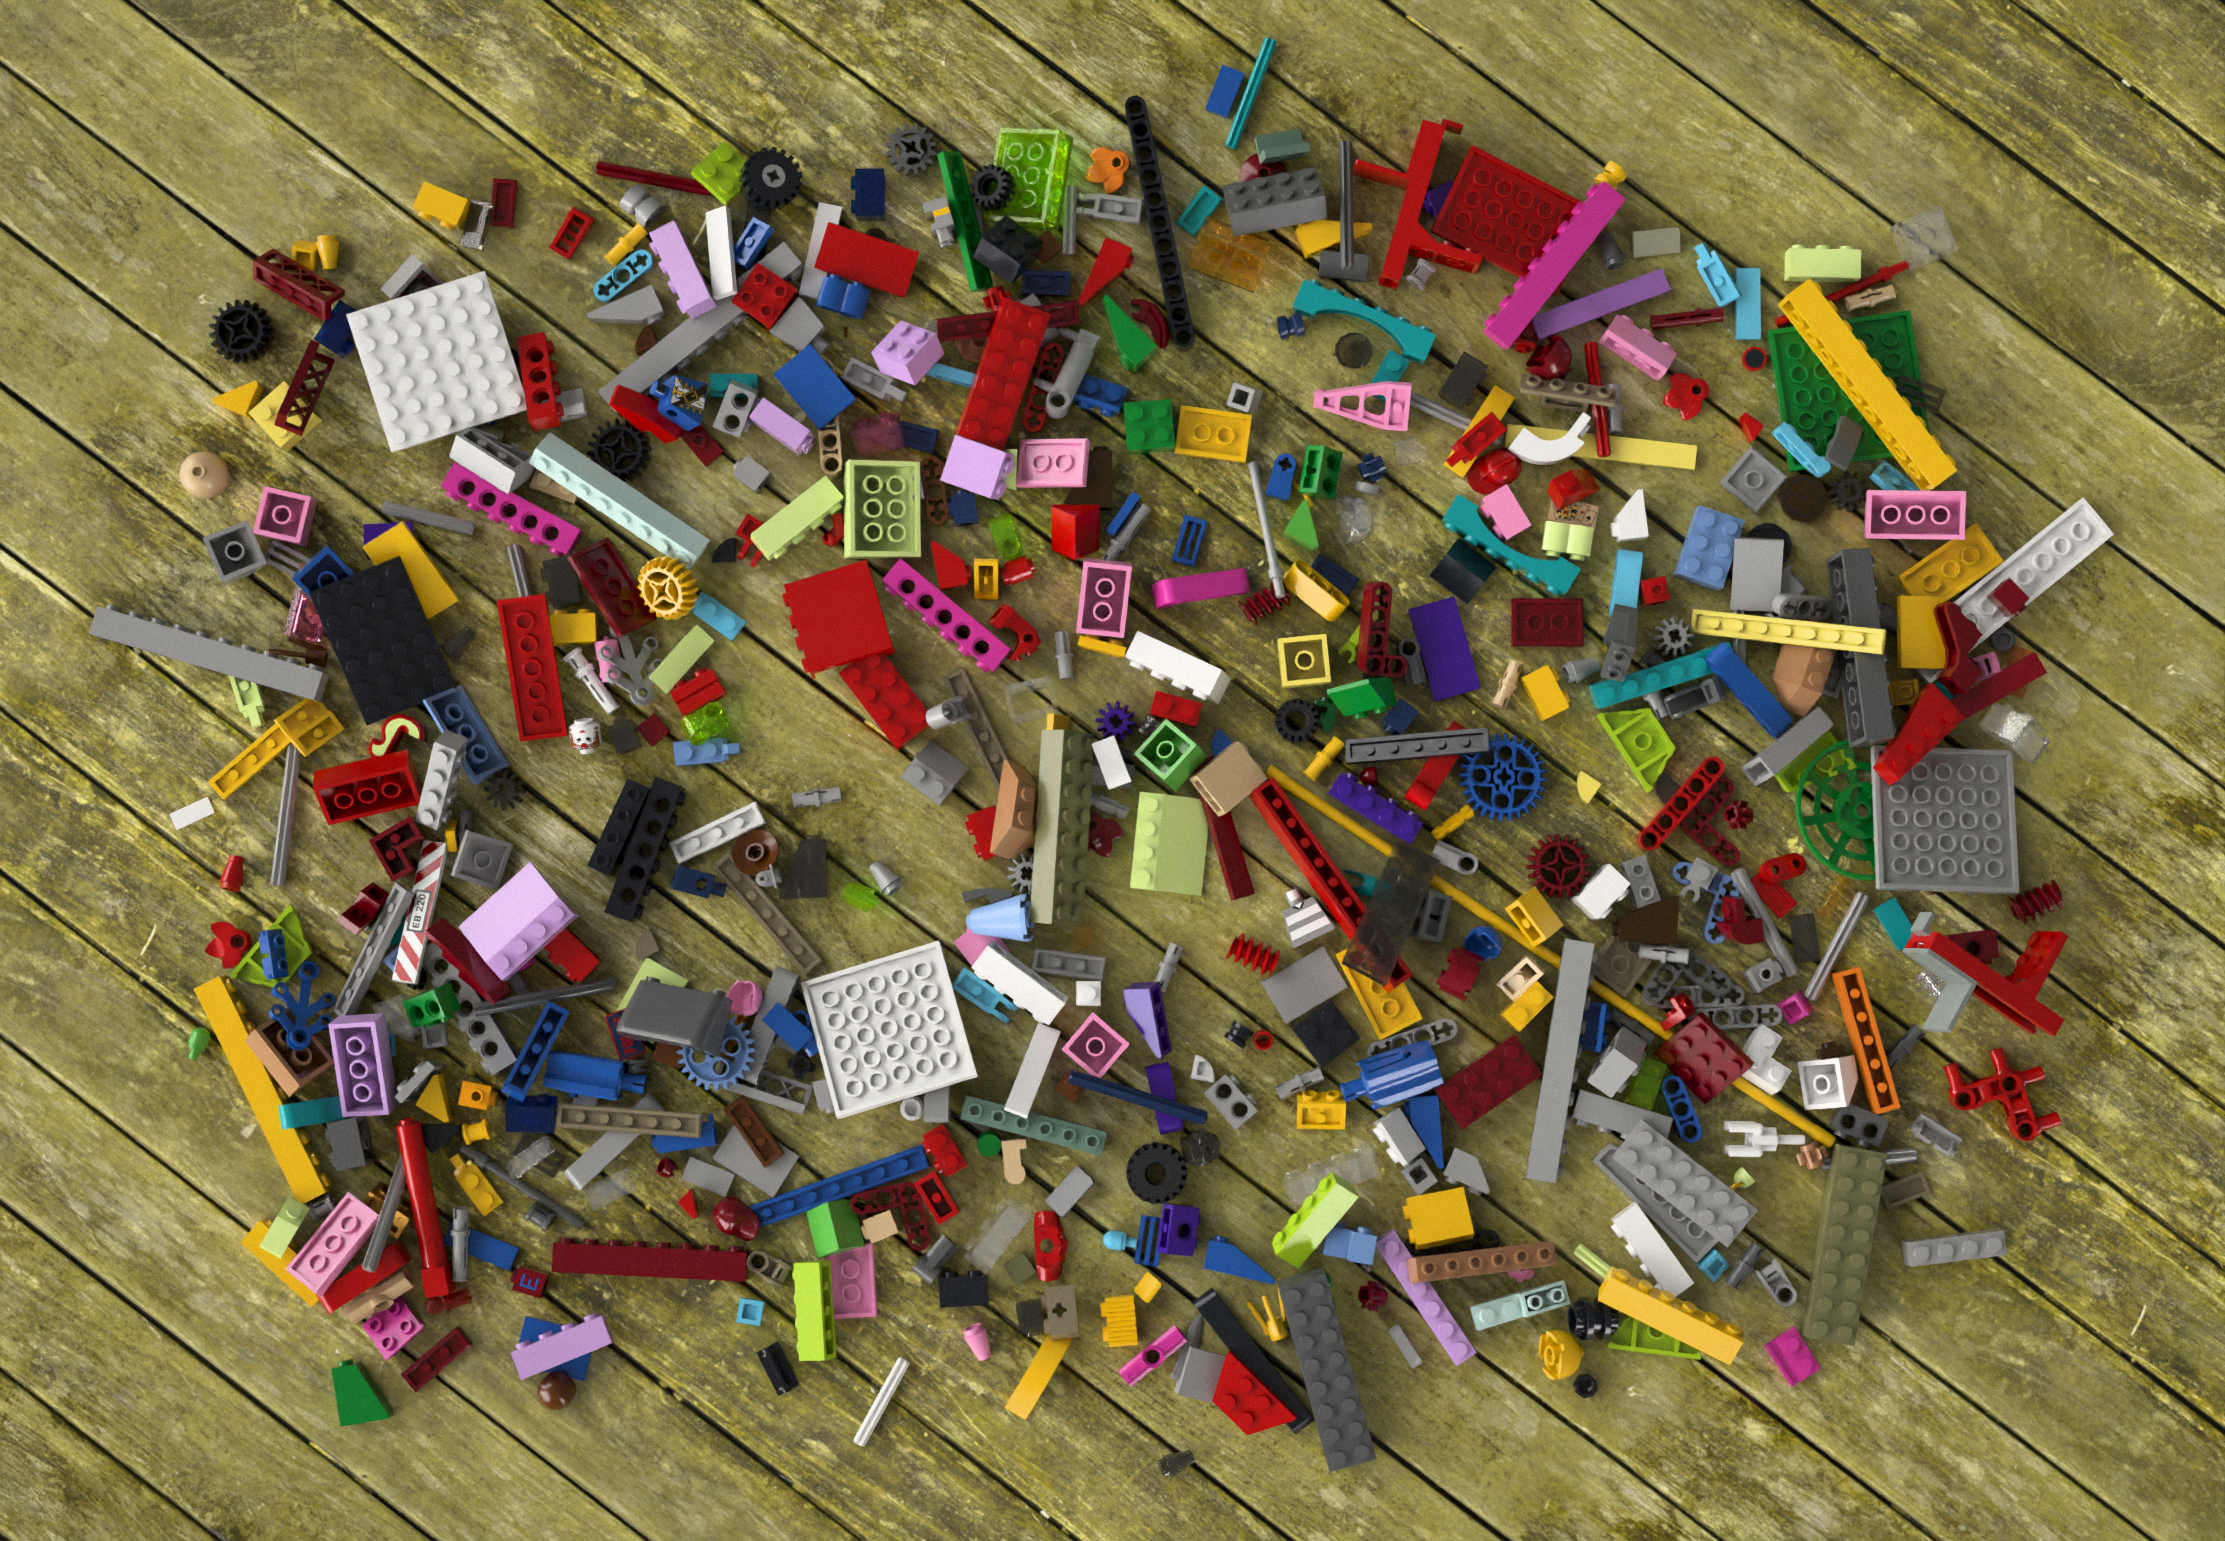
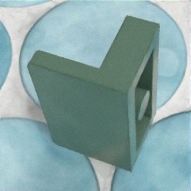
[1254,129,1311,165]

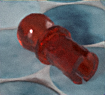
[425,1288,472,1315]

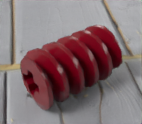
[1238,582,1291,626]
[2007,880,2063,925]

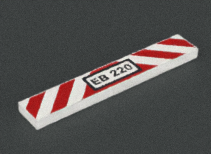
[392,840,448,985]

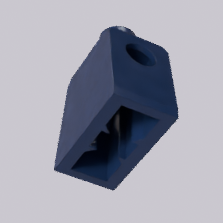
[670,865,727,899]

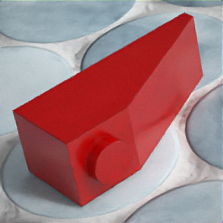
[1078,237,1135,309]

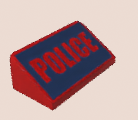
[605,1008,647,1061]

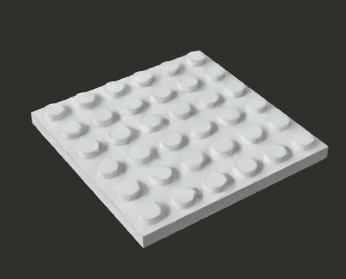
[346,271,527,453]
[801,941,978,1119]

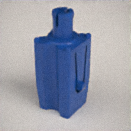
[1340,1040,1444,1110]
[543,1050,648,1101]

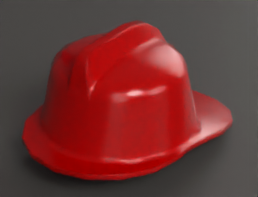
[1467,447,1522,494]

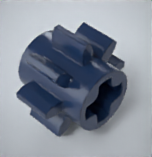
[1357,453,1386,484]

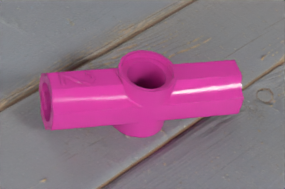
[1118,1324,1188,1387]

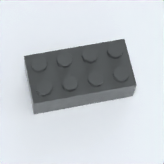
[1223,167,1327,237]

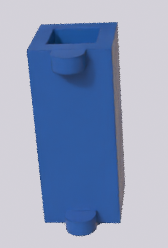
[652,1114,718,1153]

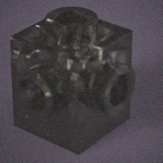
[1180,1129,1220,1166]

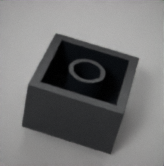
[973,215,1044,284]
[1291,1000,1361,1068]

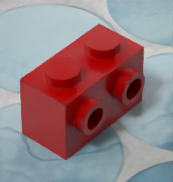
[921,1122,969,1178]

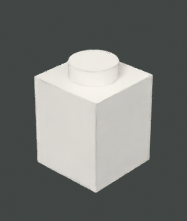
[1076,981,1101,1006]

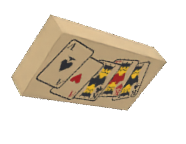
[1547,500,1599,529]

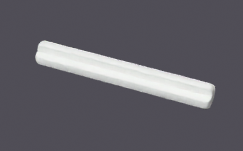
[854,1357,909,1447]

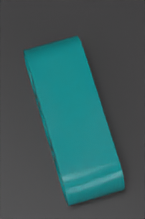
[278,1096,350,1130]

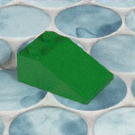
[1103,294,1157,374]

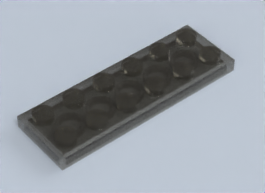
[1341,838,1441,986]

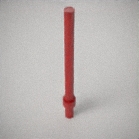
[1774,260,1909,328]

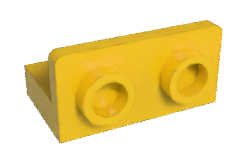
[1296,1090,1346,1130]

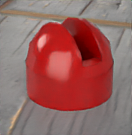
[1253,1029,1273,1050]

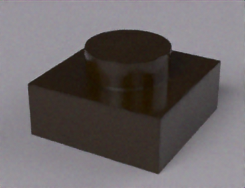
[1815,1041,1846,1060]

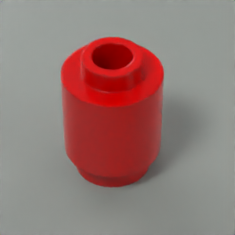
[999,555,1036,586]

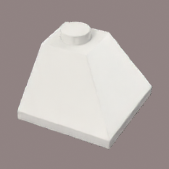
[1798,1055,1858,1110]

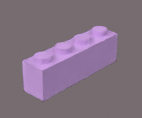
[649,220,718,319]
[511,1312,615,1380]

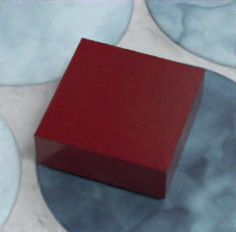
[636,713,671,747]

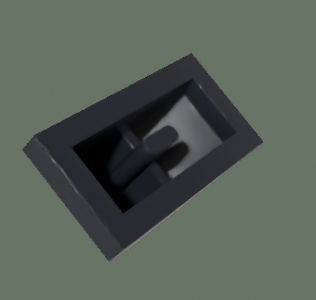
[421,1123,462,1154]

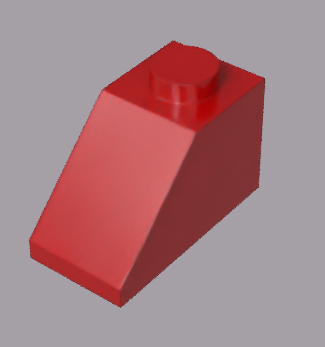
[1546,469,1600,511]
[930,541,972,592]

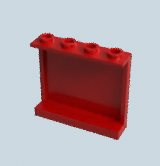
[782,560,896,679]

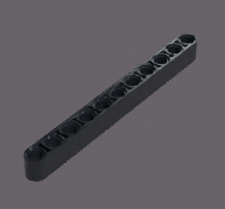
[1125,95,1195,352]

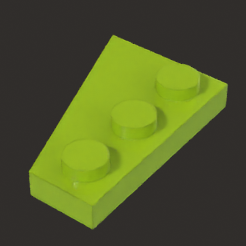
[1774,730,1857,793]

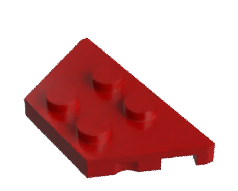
[1212,1349,1298,1435]

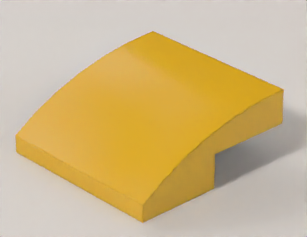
[274,698,345,757]

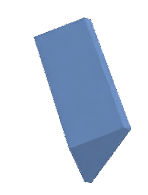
[423,684,510,785]

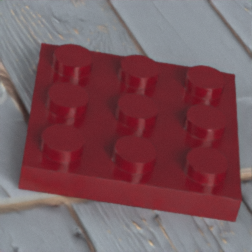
[1653,1011,1754,1104]

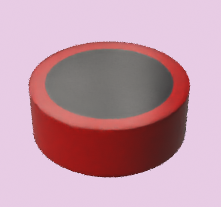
[1741,347,1767,372]

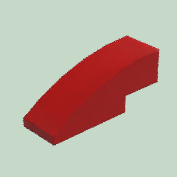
[609,385,682,444]

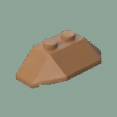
[1772,619,1836,717]
[990,760,1038,859]

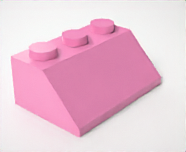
[1599,314,1677,381]

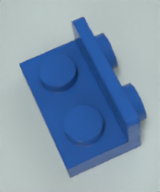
[1074,374,1128,418]

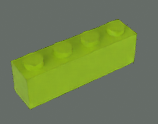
[1272,1171,1359,1269]
[792,1260,836,1361]

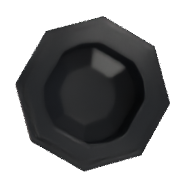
[1573,1373,1598,1398]

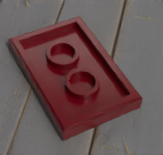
[1511,598,1584,647]

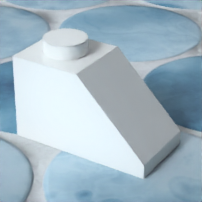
[1611,489,1649,543]

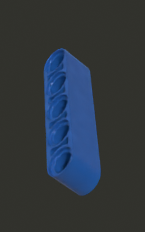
[1704,642,1794,739]

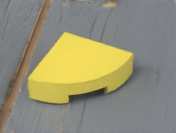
[1577,771,1601,804]

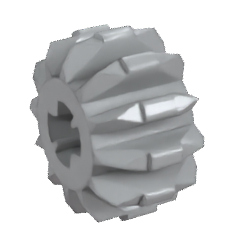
[1652,617,1694,658]
[1007,854,1034,894]

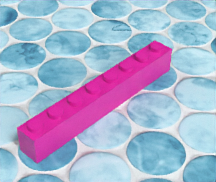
[1482,181,1626,350]

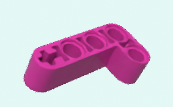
[1151,568,1251,609]

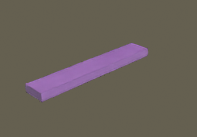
[1531,268,1671,340]

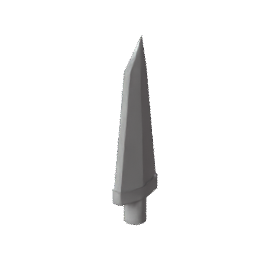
[1170,1314,1203,1392]

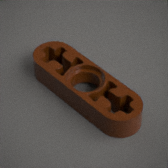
[921,456,949,526]

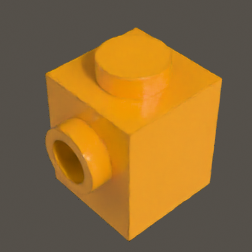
[458,1080,498,1110]

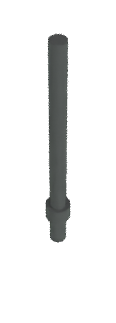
[459,1143,586,1230]

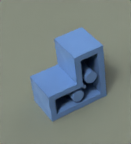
[1321,1221,1377,1265]

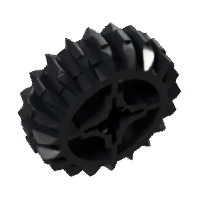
[209,300,275,364]
[587,419,652,482]

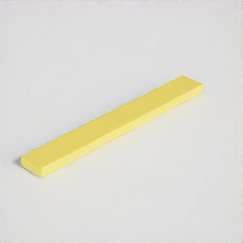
[1504,424,1697,470]
[1690,609,1886,655]

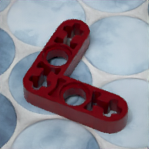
[1680,777,1740,866]
[850,1182,930,1251]

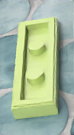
[648,625,714,694]

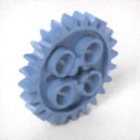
[676,1016,756,1091]

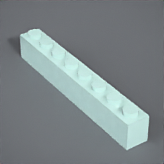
[529,432,710,570]

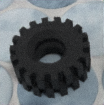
[1126,1142,1187,1204]

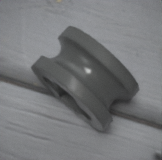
[626,1060,648,1073]

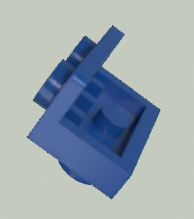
[1578,1001,1611,1052]

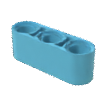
[1609,549,1643,617]

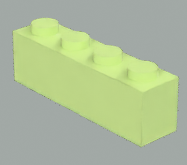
[751,475,844,561]

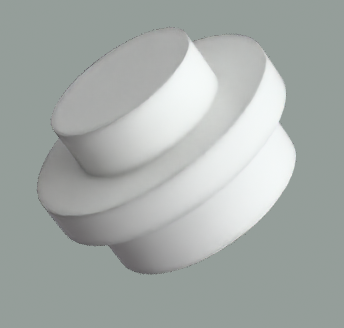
[900,1096,924,1121]

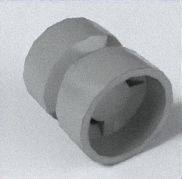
[619,183,665,228]

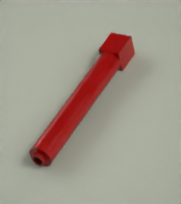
[396,1117,456,1298]

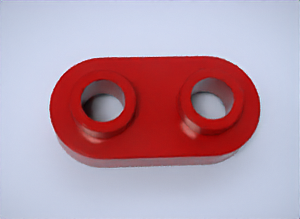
[1759,853,1806,884]

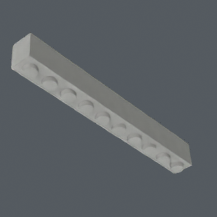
[598,242,804,417]
[89,604,329,702]
[1526,938,1598,1183]

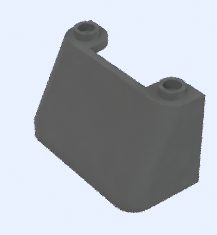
[616,976,733,1057]

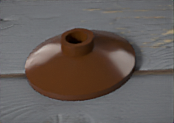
[732,829,779,876]

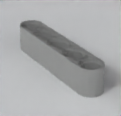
[737,966,800,1085]
[563,1093,666,1191]

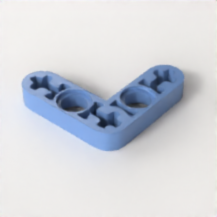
[1671,862,1740,944]

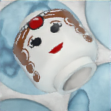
[569,718,602,754]

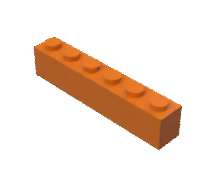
[1831,967,1901,1114]

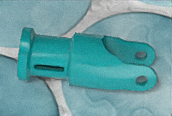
[1344,869,1397,904]

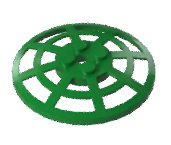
[1795,739,1888,881]

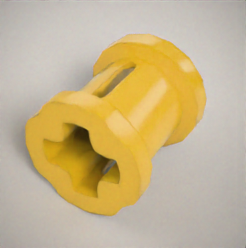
[462,1119,492,1145]

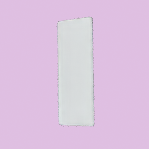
[170,797,214,830]

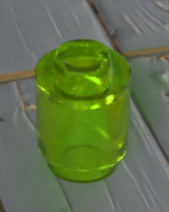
[841,882,879,912]

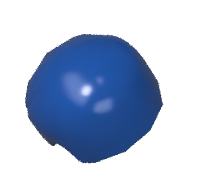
[1464,926,1503,962]

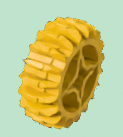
[636,555,699,620]

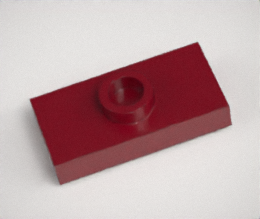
[680,424,725,468]

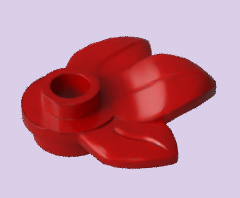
[1663,373,1709,421]
[205,922,252,969]

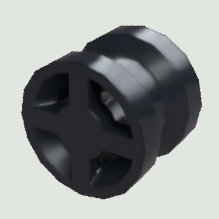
[1224,1020,1254,1049]

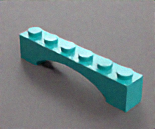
[1292,279,1436,365]
[1441,494,1581,596]
[1587,642,1732,709]

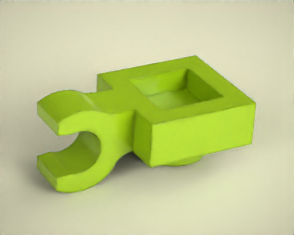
[1337,624,1360,664]

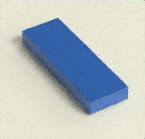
[444,1221,520,1271]

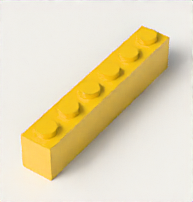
[1598,1266,1744,1365]

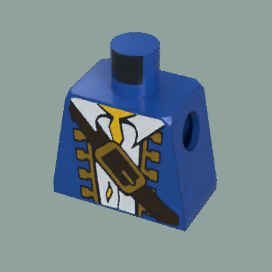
[650,375,709,431]

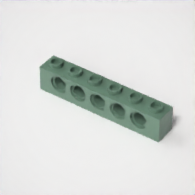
[960,1094,1107,1156]

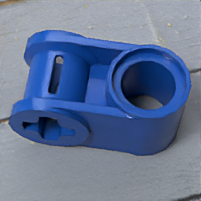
[1265,454,1296,501]

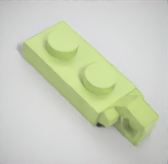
[229,675,266,728]

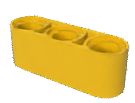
[1282,560,1350,622]

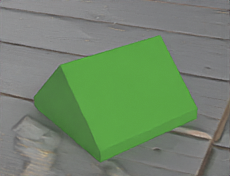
[1283,499,1319,553]
[806,1199,865,1259]

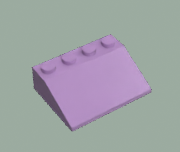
[459,862,579,981]

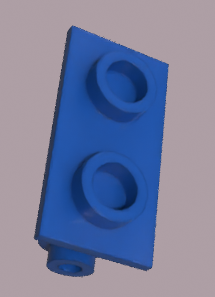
[258,929,289,980]

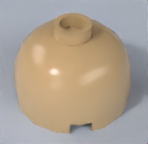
[179,451,230,500]

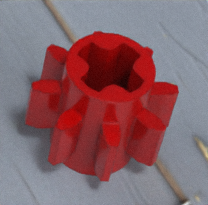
[983,286,1012,311]

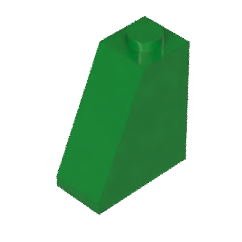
[331,1359,394,1427]

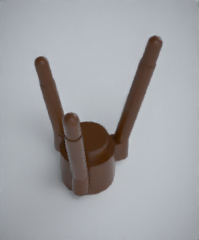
[267,637,328,668]

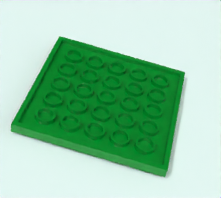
[1767,310,1930,472]

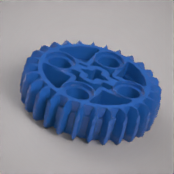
[1458,733,1548,822]

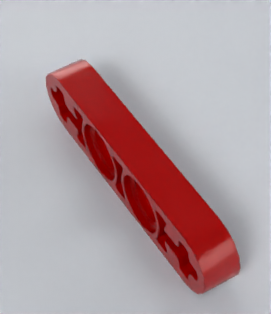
[1023,343,1064,434]

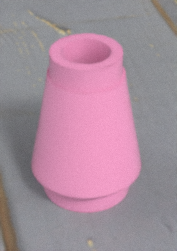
[963,1322,992,1361]

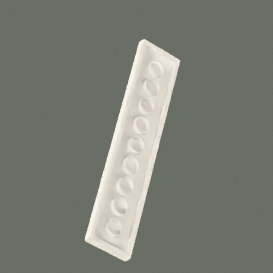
[1915,497,2114,685]

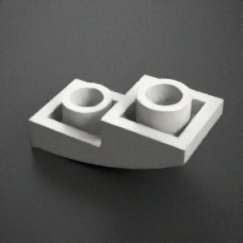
[1092,736,1131,790]

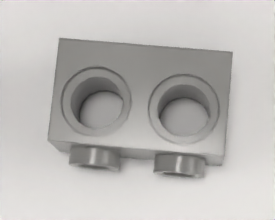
[713,379,761,438]
[1618,855,1661,909]
[1203,1074,1258,1130]

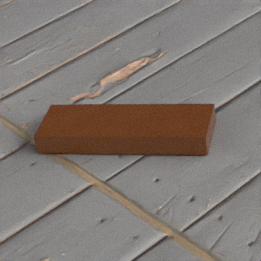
[723,1095,785,1168]

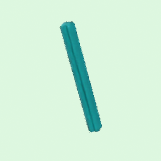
[1225,37,1276,150]

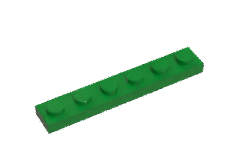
[937,151,994,292]

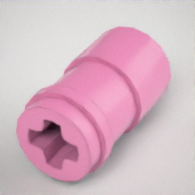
[594,636,624,683]

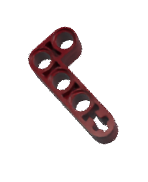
[1357,580,1408,677]

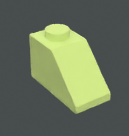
[259,1197,310,1258]

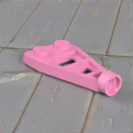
[1313,381,1412,431]

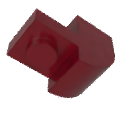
[337,882,389,935]
[1716,895,1764,945]

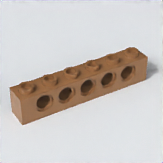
[1406,1241,1557,1284]

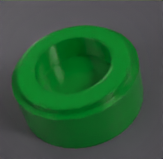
[977,1131,1001,1157]

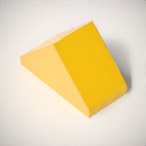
[212,380,264,419]
[974,559,999,600]
[415,1074,454,1123]

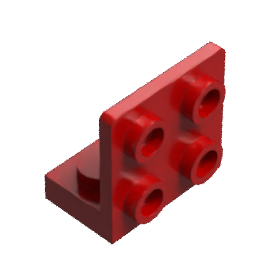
[732,263,799,331]

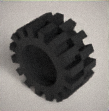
[969,164,1016,211]
[1275,698,1319,743]

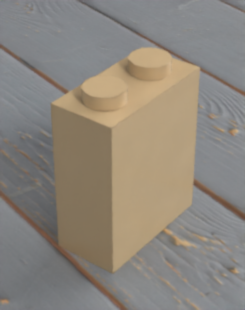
[1189,741,1267,817]

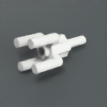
[1723,1121,1805,1157]

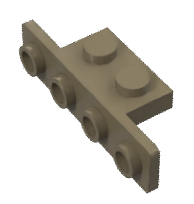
[1520,374,1616,413]

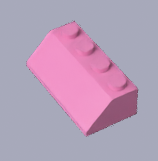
[1864,490,1966,540]

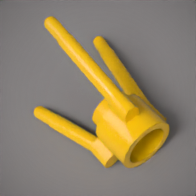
[1247,1278,1289,1341]

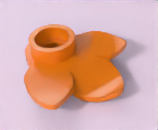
[1086,147,1130,195]

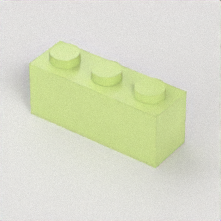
[1784,245,1861,283]

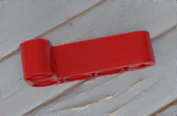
[1403,720,1467,811]
[315,1238,413,1314]

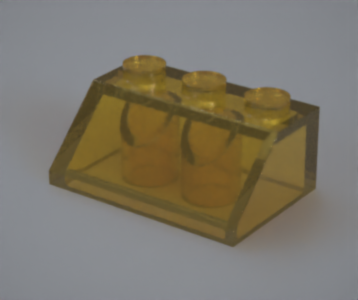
[1187,216,1273,293]

